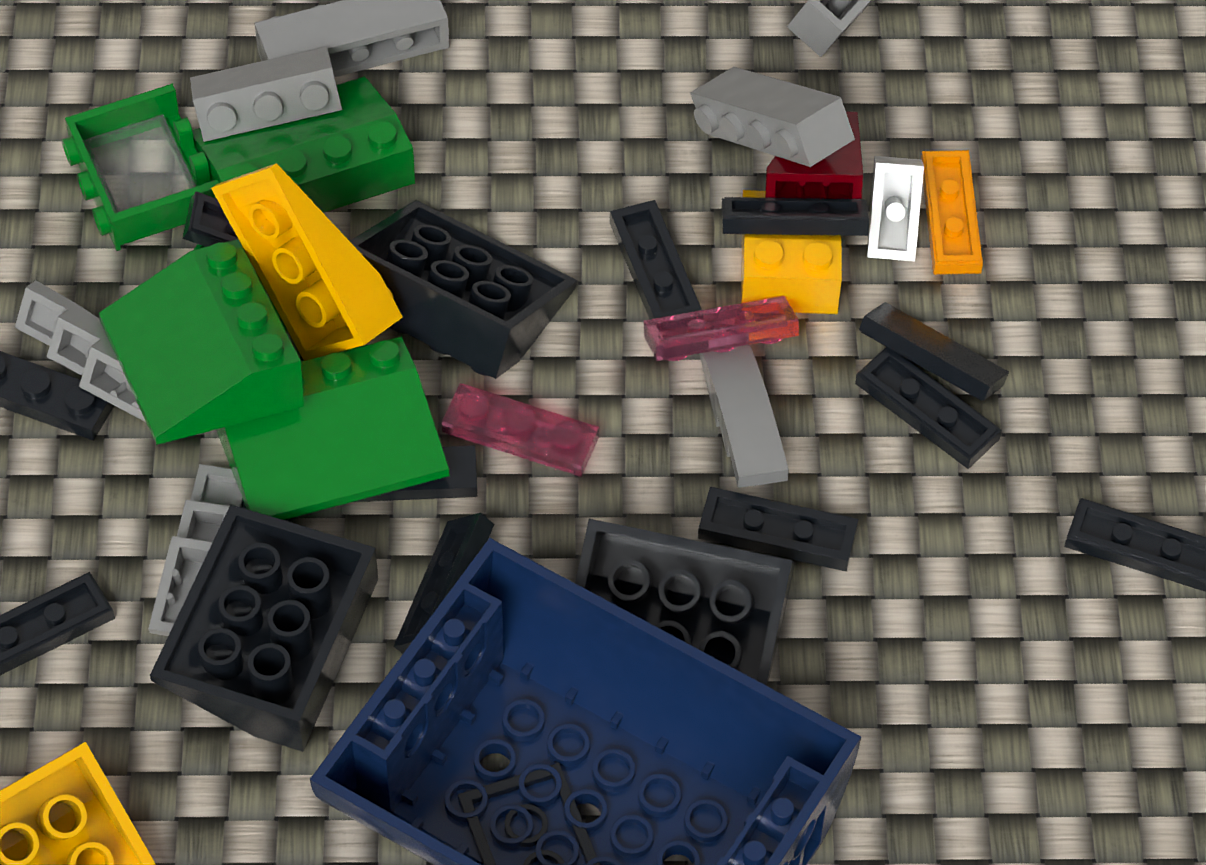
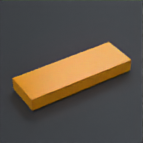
[921,150,983,275]

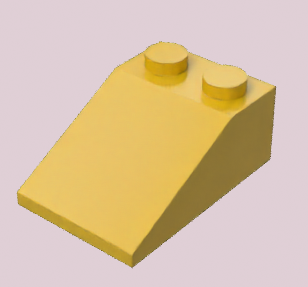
[741,190,842,314]

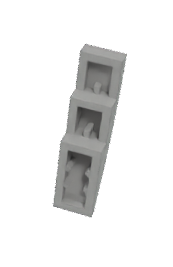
[15,280,146,422]
[698,335,789,488]
[148,464,242,636]

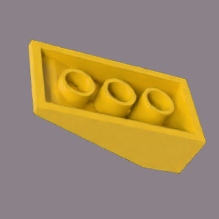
[211,163,403,361]

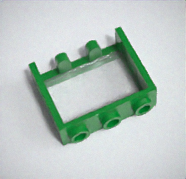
[62,83,219,251]

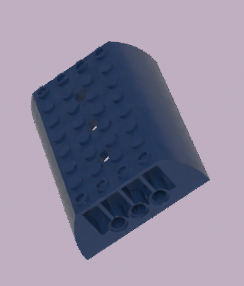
[310,538,861,865]

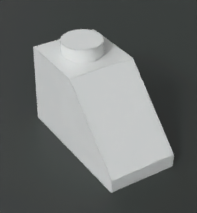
[867,156,924,261]

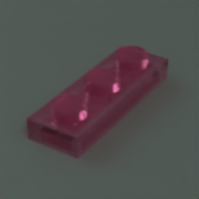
[643,296,799,361]
[442,383,599,477]

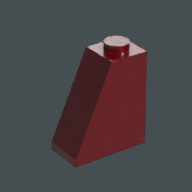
[765,111,863,199]

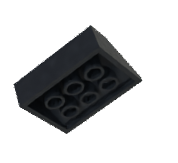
[350,200,578,379]
[150,504,378,752]
[575,518,795,686]

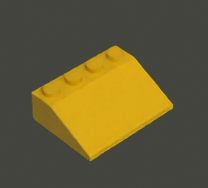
[0,742,156,865]

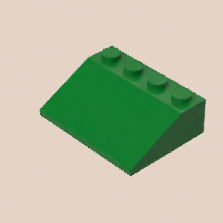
[192,76,415,213]
[99,239,304,445]
[216,336,450,520]

